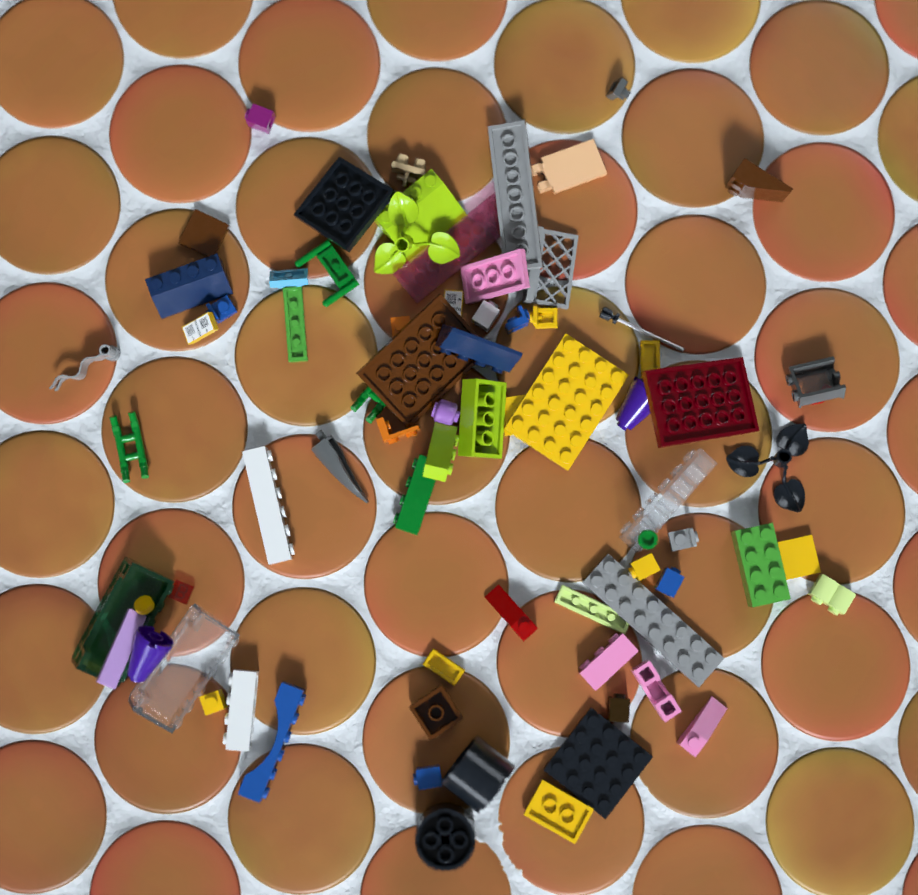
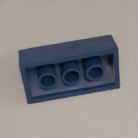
[145,254,233,319]
[435,324,523,374]

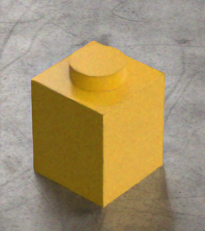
[628,553,660,581]
[199,689,228,716]

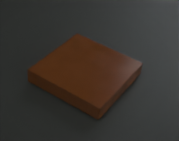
[179,209,230,257]

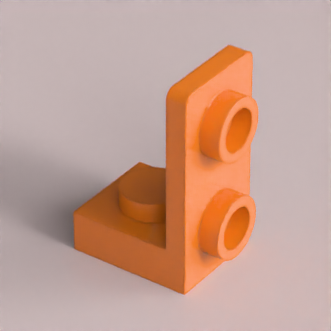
[376,417,420,445]

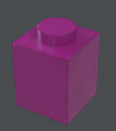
[245,104,276,134]

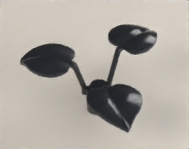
[726,424,809,513]

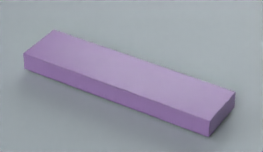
[96,608,147,689]

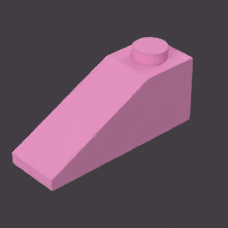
[676,696,728,757]

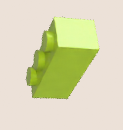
[422,422,460,482]

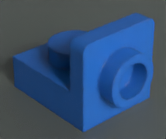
[206,295,237,324]
[505,305,530,334]

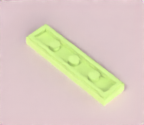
[554,585,629,634]

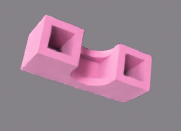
[631,660,682,722]

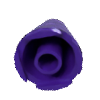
[616,376,650,431]
[127,626,174,683]

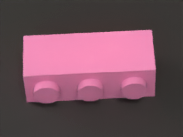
[578,633,639,691]

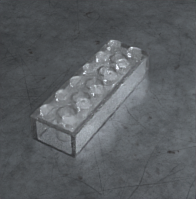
[619,448,718,552]

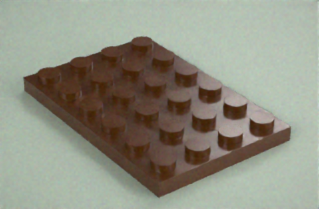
[356,294,479,428]

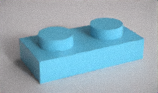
[269,268,309,288]

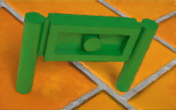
[294,239,359,307]

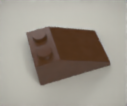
[725,158,793,202]

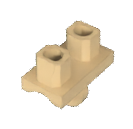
[391,154,426,187]

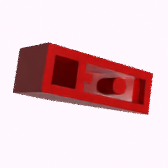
[485,584,538,642]

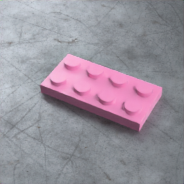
[460,249,530,304]

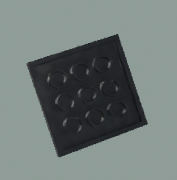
[293,156,395,253]
[543,707,653,819]

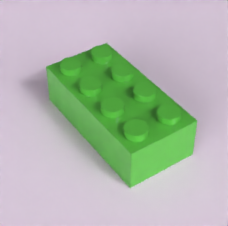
[731,523,791,607]

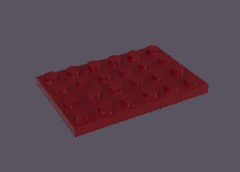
[642,357,760,448]

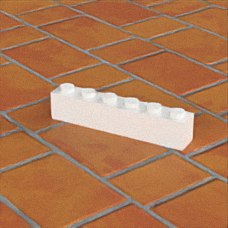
[242,446,295,565]

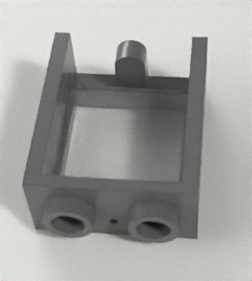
[785,356,846,408]

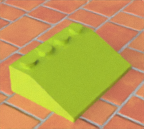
[374,169,468,264]

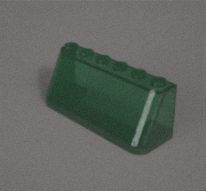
[71,557,174,687]

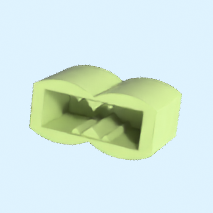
[808,574,856,616]

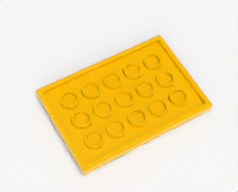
[504,333,629,471]

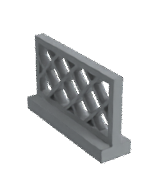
[522,226,579,310]

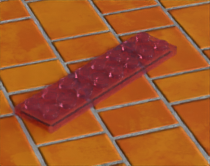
[393,193,500,304]

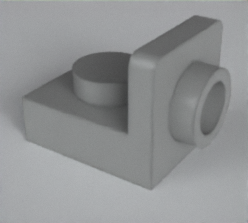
[667,527,699,551]

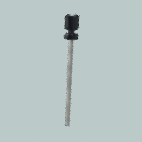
[599,307,684,352]

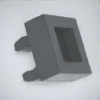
[606,78,631,101]

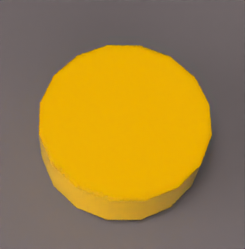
[134,595,155,615]

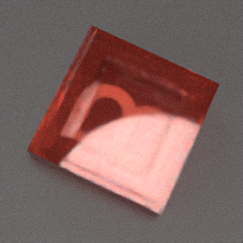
[169,579,195,605]

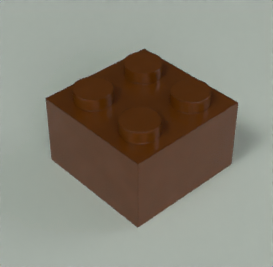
[409,684,463,741]

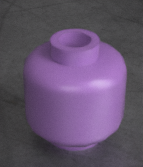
[431,399,460,425]

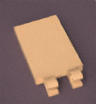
[531,139,607,194]

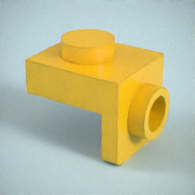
[530,306,558,329]

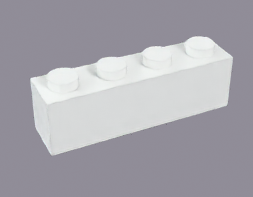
[223,669,259,752]

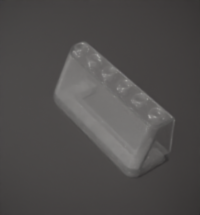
[128,604,240,733]

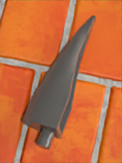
[311,430,369,503]

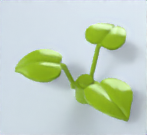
[374,191,460,274]

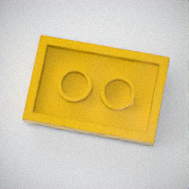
[523,779,594,844]

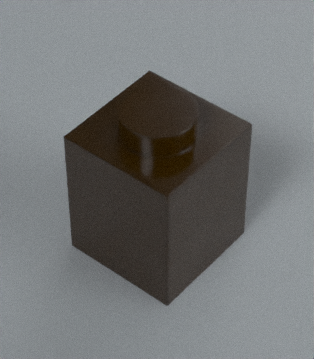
[607,693,630,723]

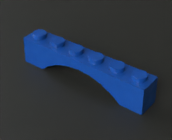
[238,681,307,803]

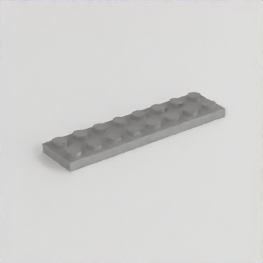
[488,120,543,270]
[582,554,724,687]

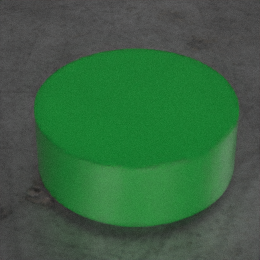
[637,529,658,549]

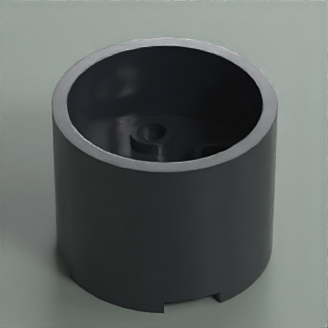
[441,735,515,814]
[415,802,476,871]

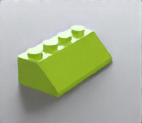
[458,378,507,459]

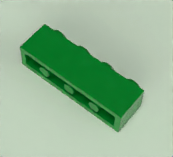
[393,455,436,536]

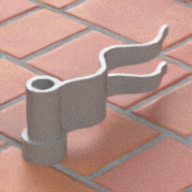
[49,344,120,391]

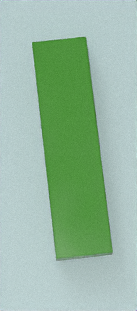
[283,286,308,363]

